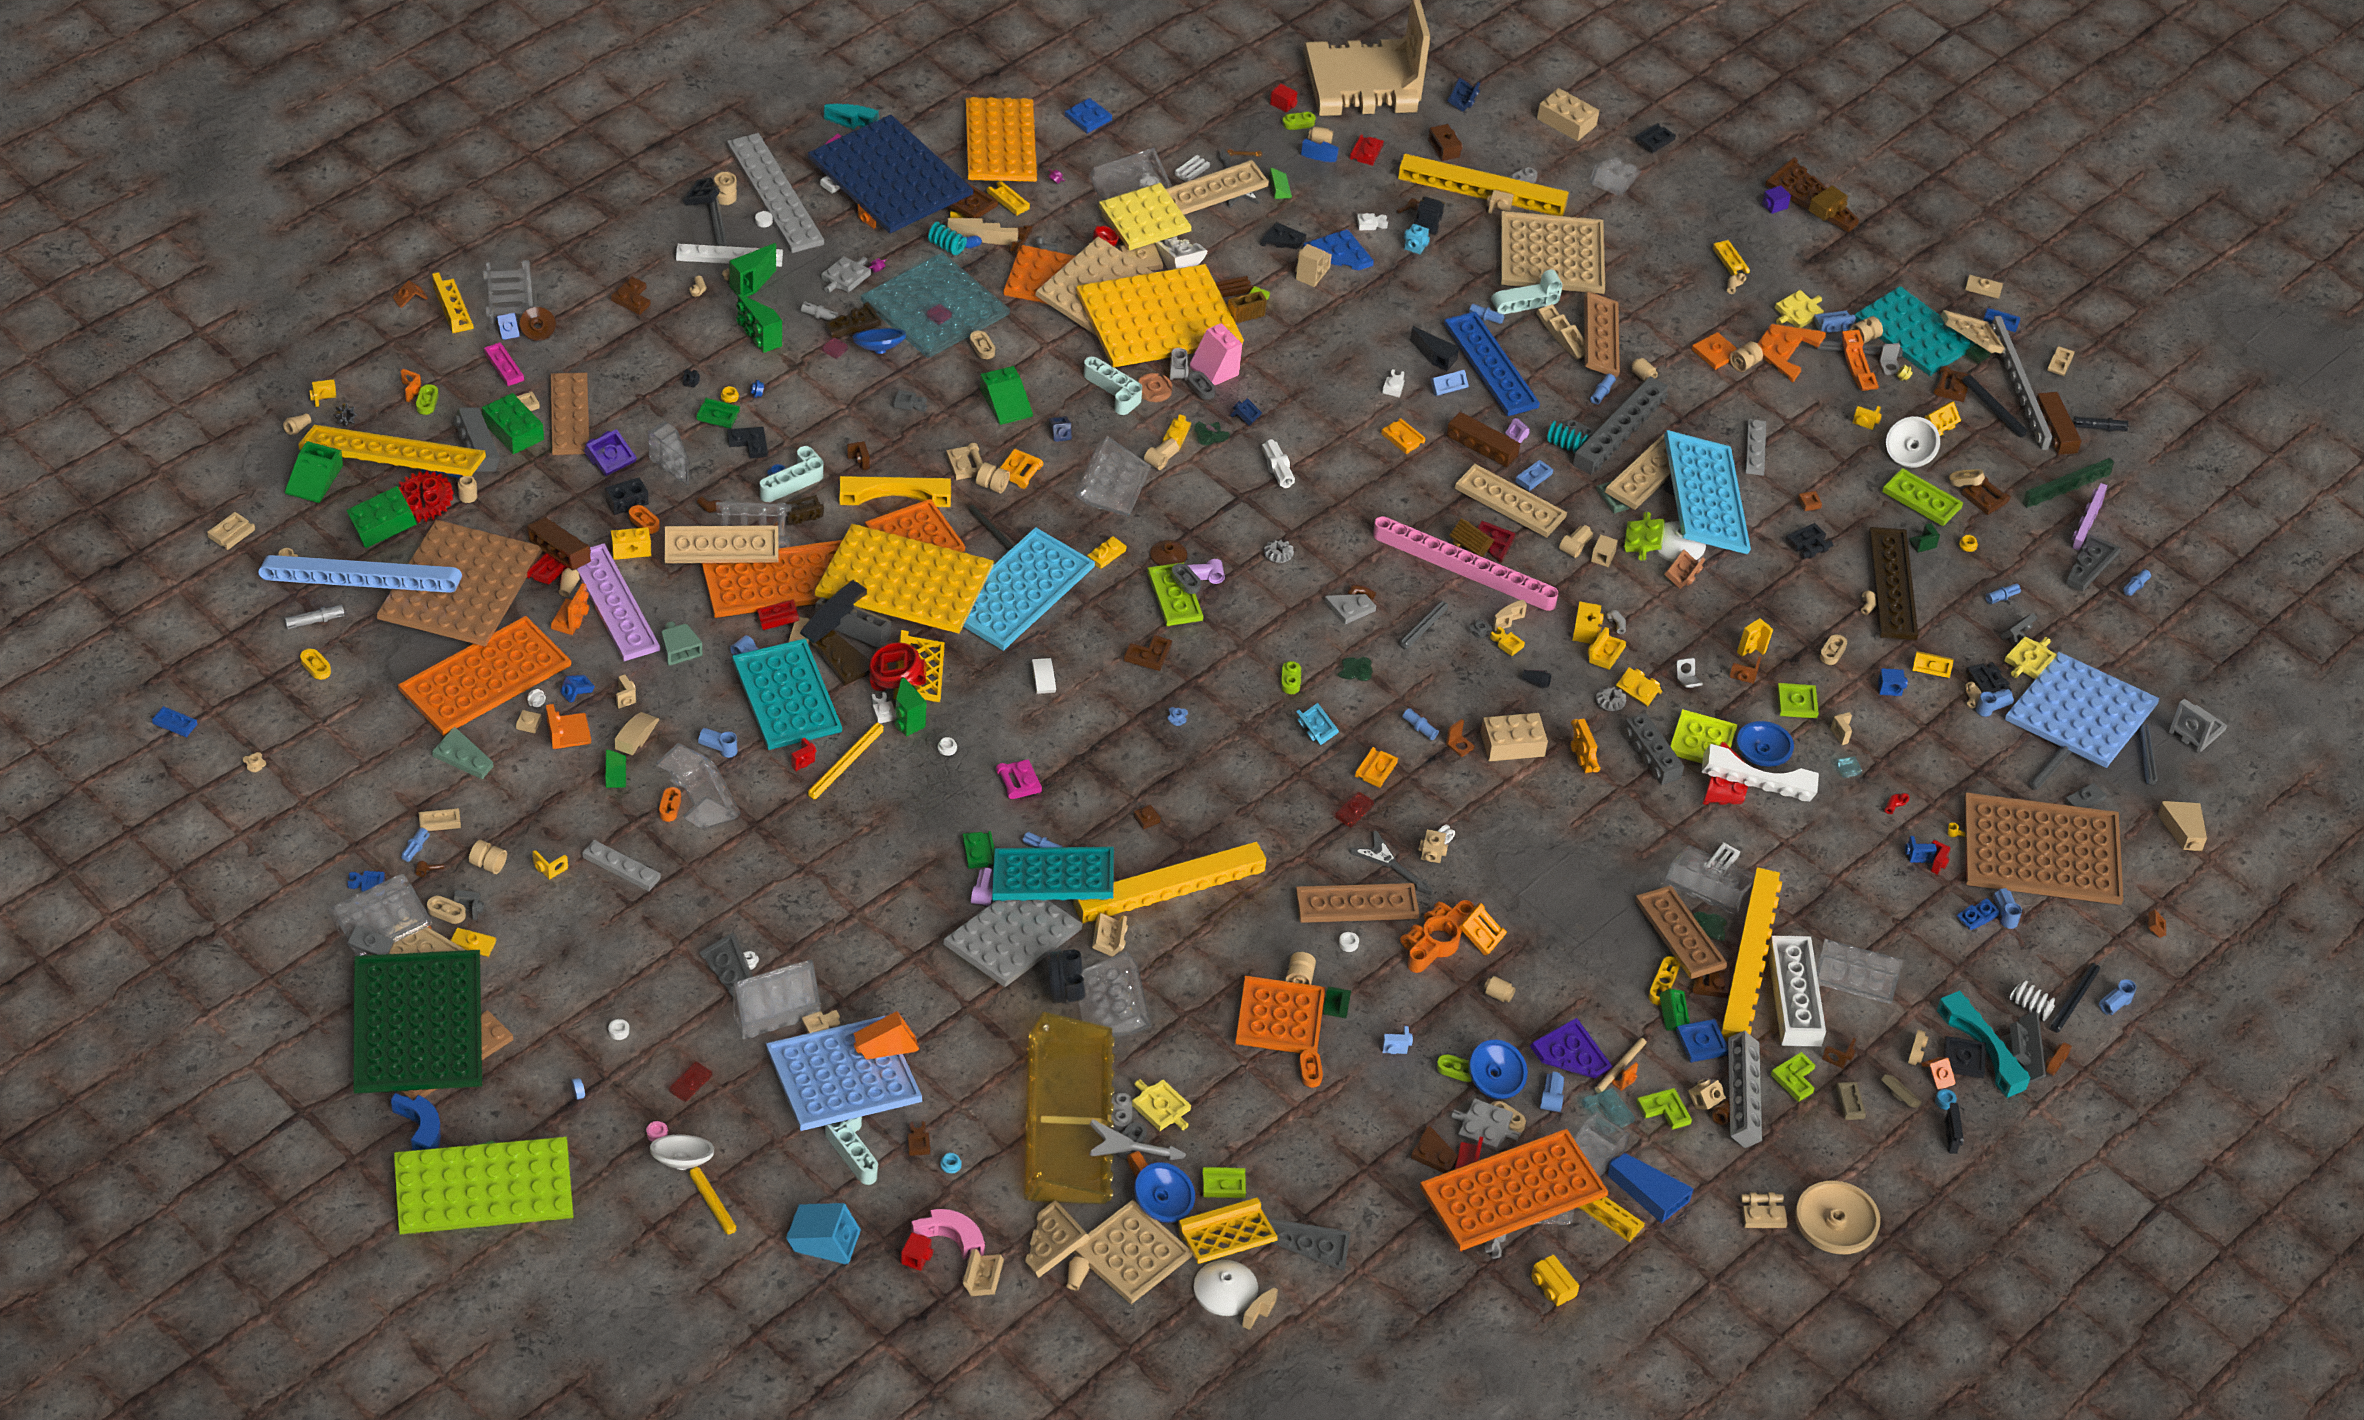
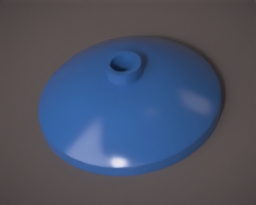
[852,328,906,354]
[1736,721,1794,767]
[1469,1040,1528,1099]
[1134,1163,1195,1223]

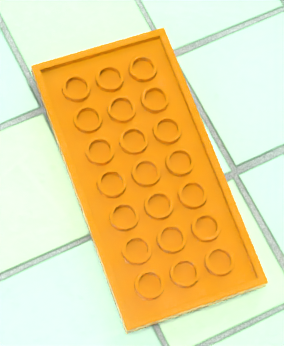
[966,97,1037,181]

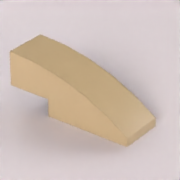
[615,712,659,755]

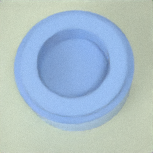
[571,1078,585,1100]

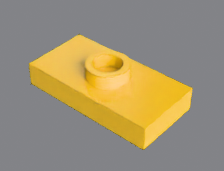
[451,928,496,957]

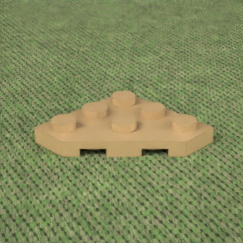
[1940,310,2004,354]
[1025,1200,1090,1277]

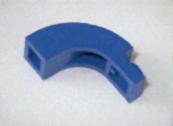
[391,1093,441,1151]

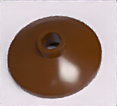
[520,307,556,341]
[1150,540,1187,566]

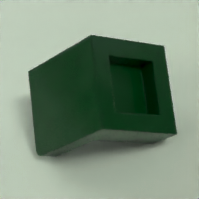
[1909,523,1940,553]
[1323,987,1351,1019]

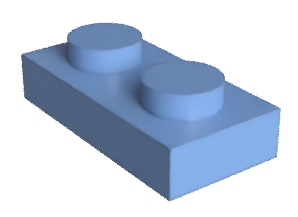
[1430,370,1469,396]
[1515,460,1553,491]

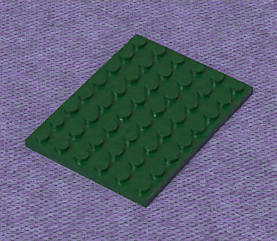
[354,950,483,1094]

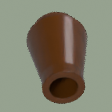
[1712,1097,1730,1125]

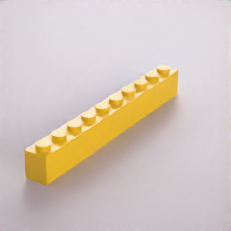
[1398,154,1569,216]
[1073,842,1266,924]
[1721,867,1782,1041]

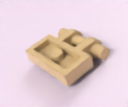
[1741,1192,1787,1228]

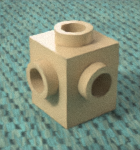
[1419,829,1448,863]
[1688,1078,1726,1110]

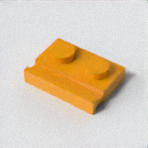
[1381,418,1425,454]
[1355,747,1398,788]

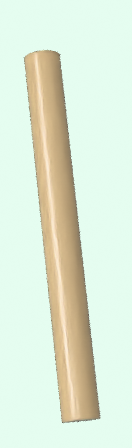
[1595,1038,1646,1094]

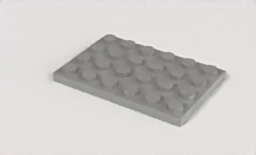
[944,900,1083,987]

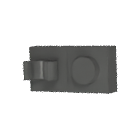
[2000,613,2037,646]

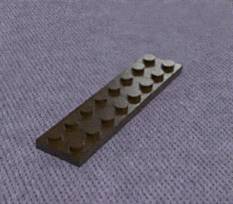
[1869,527,1918,640]

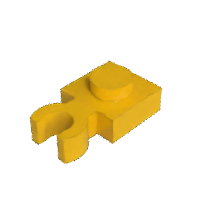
[1490,627,1525,656]

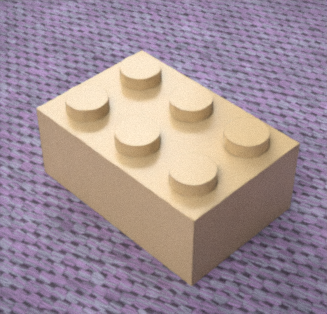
[1537,88,1599,141]
[1481,713,1548,761]

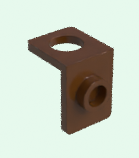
[1822,1038,1856,1069]

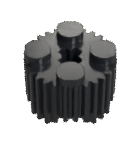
[1414,196,1446,235]

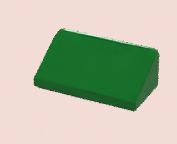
[606,749,626,788]
[1660,988,1690,1031]

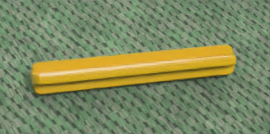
[690,1167,736,1235]

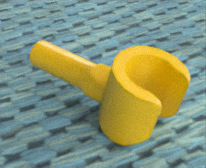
[1947,823,1965,838]

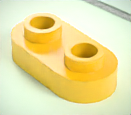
[300,649,331,680]

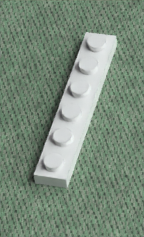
[676,244,783,267]

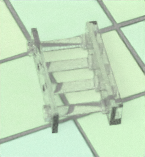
[483,260,533,324]
[716,501,791,548]

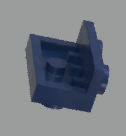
[1447,77,1481,112]

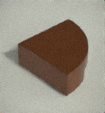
[1014,225,1032,240]

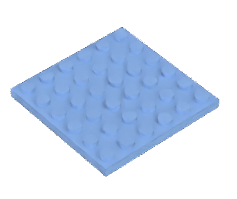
[2005,652,2159,768]
[766,1016,922,1131]

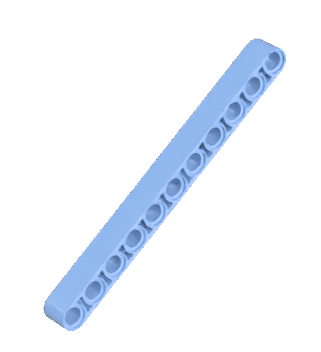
[258,555,462,593]

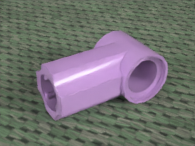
[1188,559,1225,584]
[971,868,994,906]

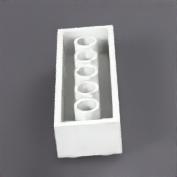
[1768,936,1826,1047]

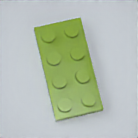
[1882,468,1963,526]
[1147,562,1203,626]

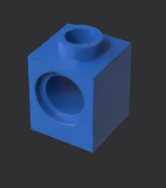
[1878,668,1908,696]

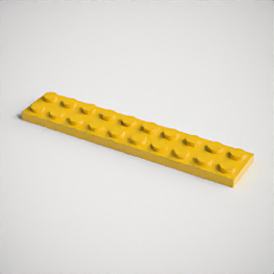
[299,425,486,476]

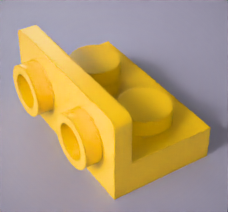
[1924,401,1961,436]
[1737,618,1773,657]

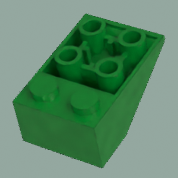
[729,243,776,297]
[736,294,782,353]
[285,441,343,503]

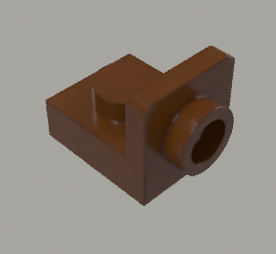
[847,441,870,470]

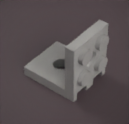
[2169,699,2227,753]

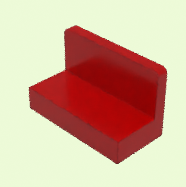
[1455,1136,1483,1169]

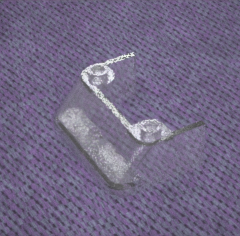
[656,743,741,829]

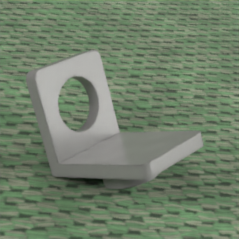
[1879,343,1900,375]
[1676,657,1703,688]

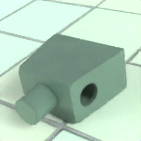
[661,621,702,666]

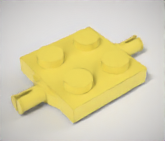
[1775,290,1824,328]
[2005,636,2057,679]
[1132,1079,1191,1131]

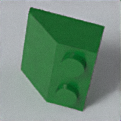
[895,678,927,737]

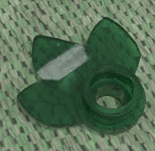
[1194,421,1230,445]
[1337,656,1373,681]
[1693,911,1727,941]

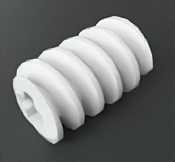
[2010,980,2055,1021]

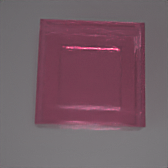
[927,304,952,325]
[823,337,848,359]

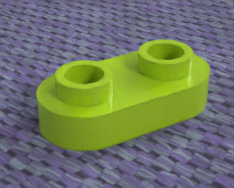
[1282,112,1316,130]
[416,384,439,415]
[1281,661,1301,694]
[1437,1054,1472,1082]

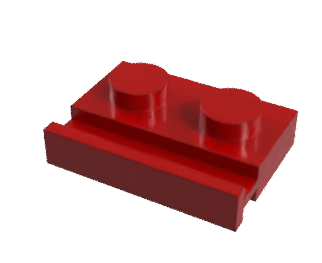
[1350,134,1384,166]
[527,553,568,585]
[757,599,800,630]

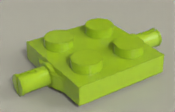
[1625,512,1665,561]

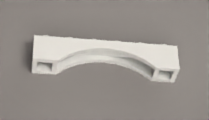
[1702,744,1819,802]

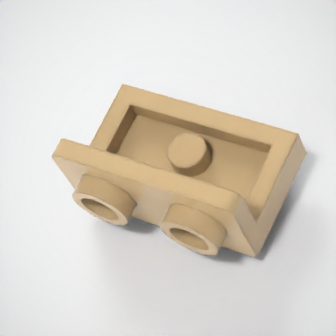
[1092,913,1128,957]
[963,1249,1004,1296]

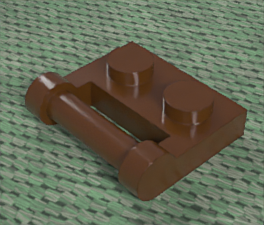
[1934,366,1969,403]
[1961,476,2011,515]
[1693,962,1730,998]

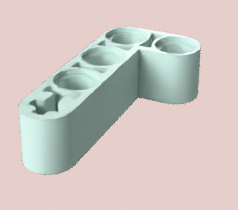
[1491,269,1562,314]
[1084,357,1142,415]
[760,446,823,502]
[825,1116,878,1185]

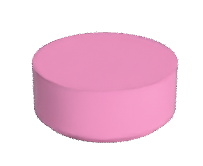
[646,1121,668,1142]

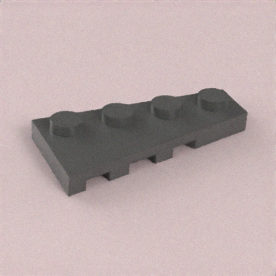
[1264,1218,1350,1271]

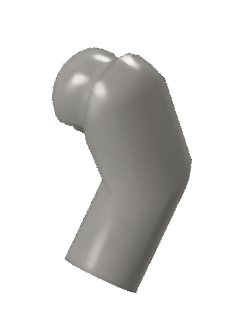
[1606,610,1626,634]

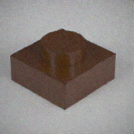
[1133,805,1161,830]

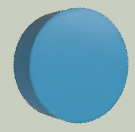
[1935,1089,1957,1110]

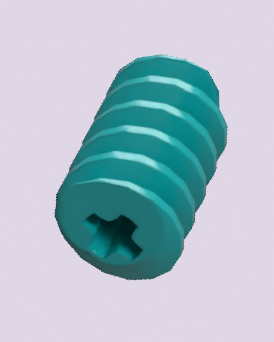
[928,221,967,255]
[1547,421,1588,453]

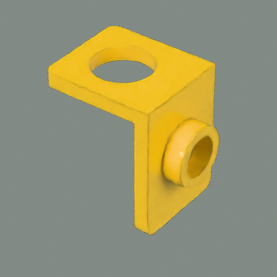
[532,850,568,880]

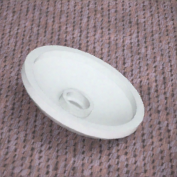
[1886,417,1940,468]
[1655,521,1706,562]
[650,1135,714,1170]
[1194,1260,1258,1316]

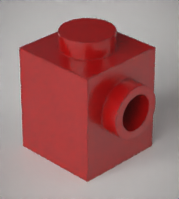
[1270,84,1298,113]
[901,1232,934,1271]

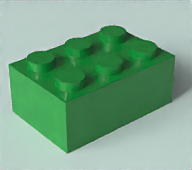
[482,393,544,454]
[346,486,417,548]

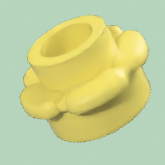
[1896,365,1912,381]

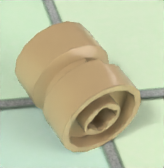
[714,172,737,205]
[1849,316,1883,344]
[1730,341,1763,372]
[976,462,1010,493]
[469,840,507,874]
[1286,952,1316,985]

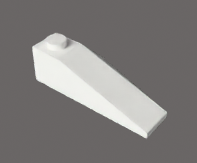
[1155,236,1207,270]

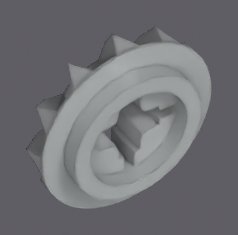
[1264,539,1294,563]
[1596,686,1626,711]

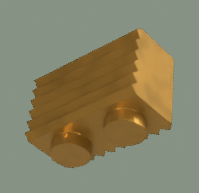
[1809,185,1848,221]
[1228,291,1267,323]
[1449,518,1494,557]

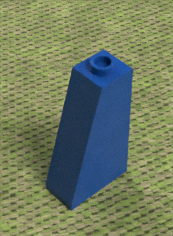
[1607,1153,1693,1223]

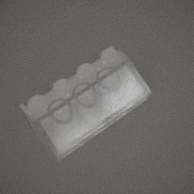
[1816,939,1903,1004]

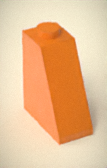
[853,1011,920,1060]

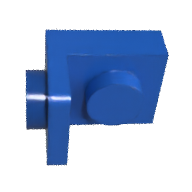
[560,675,595,703]
[1905,836,1937,863]

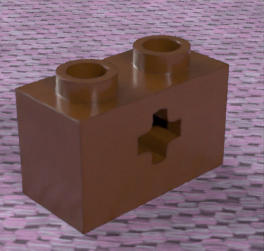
[1428,124,1463,161]

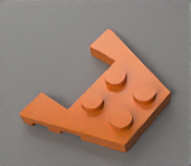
[1757,324,1826,382]

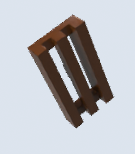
[1215,276,1253,298]

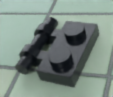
[1785,523,1833,560]
[1966,662,2012,694]

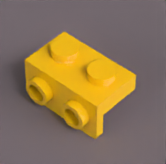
[1588,627,1626,670]
[1616,667,1662,707]

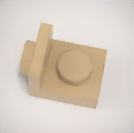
[1486,190,1514,214]
[1830,712,1852,745]

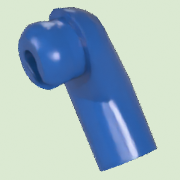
[962,235,982,249]

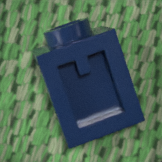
[1230,398,1262,426]
[1049,416,1072,442]

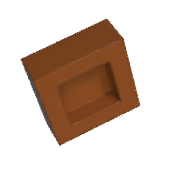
[1798,491,1822,511]
[2147,910,2166,938]

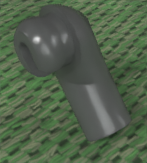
[1034,236,1057,252]

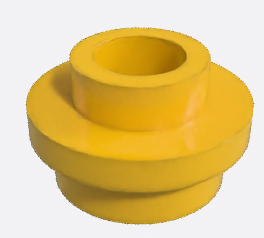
[721,386,739,403]
[1959,535,1978,552]

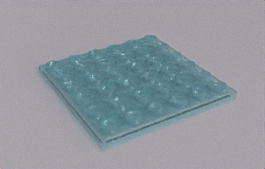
[861,252,1010,358]

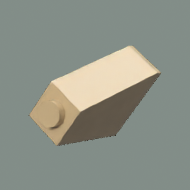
[2158,801,2207,851]

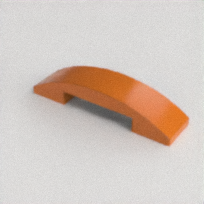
[1842,330,1879,391]

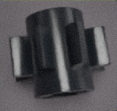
[333,403,358,426]

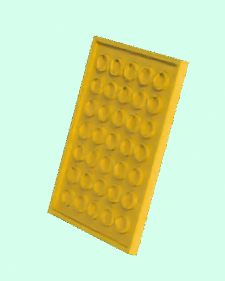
[1075,264,1244,367]
[815,524,994,634]

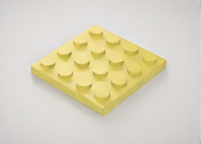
[1099,183,1191,251]

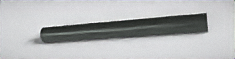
[968,504,1014,551]

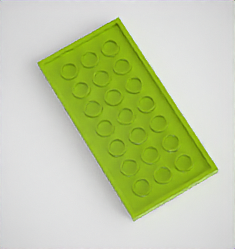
[394,1137,573,1234]

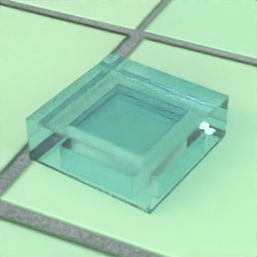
[1836,756,1862,778]

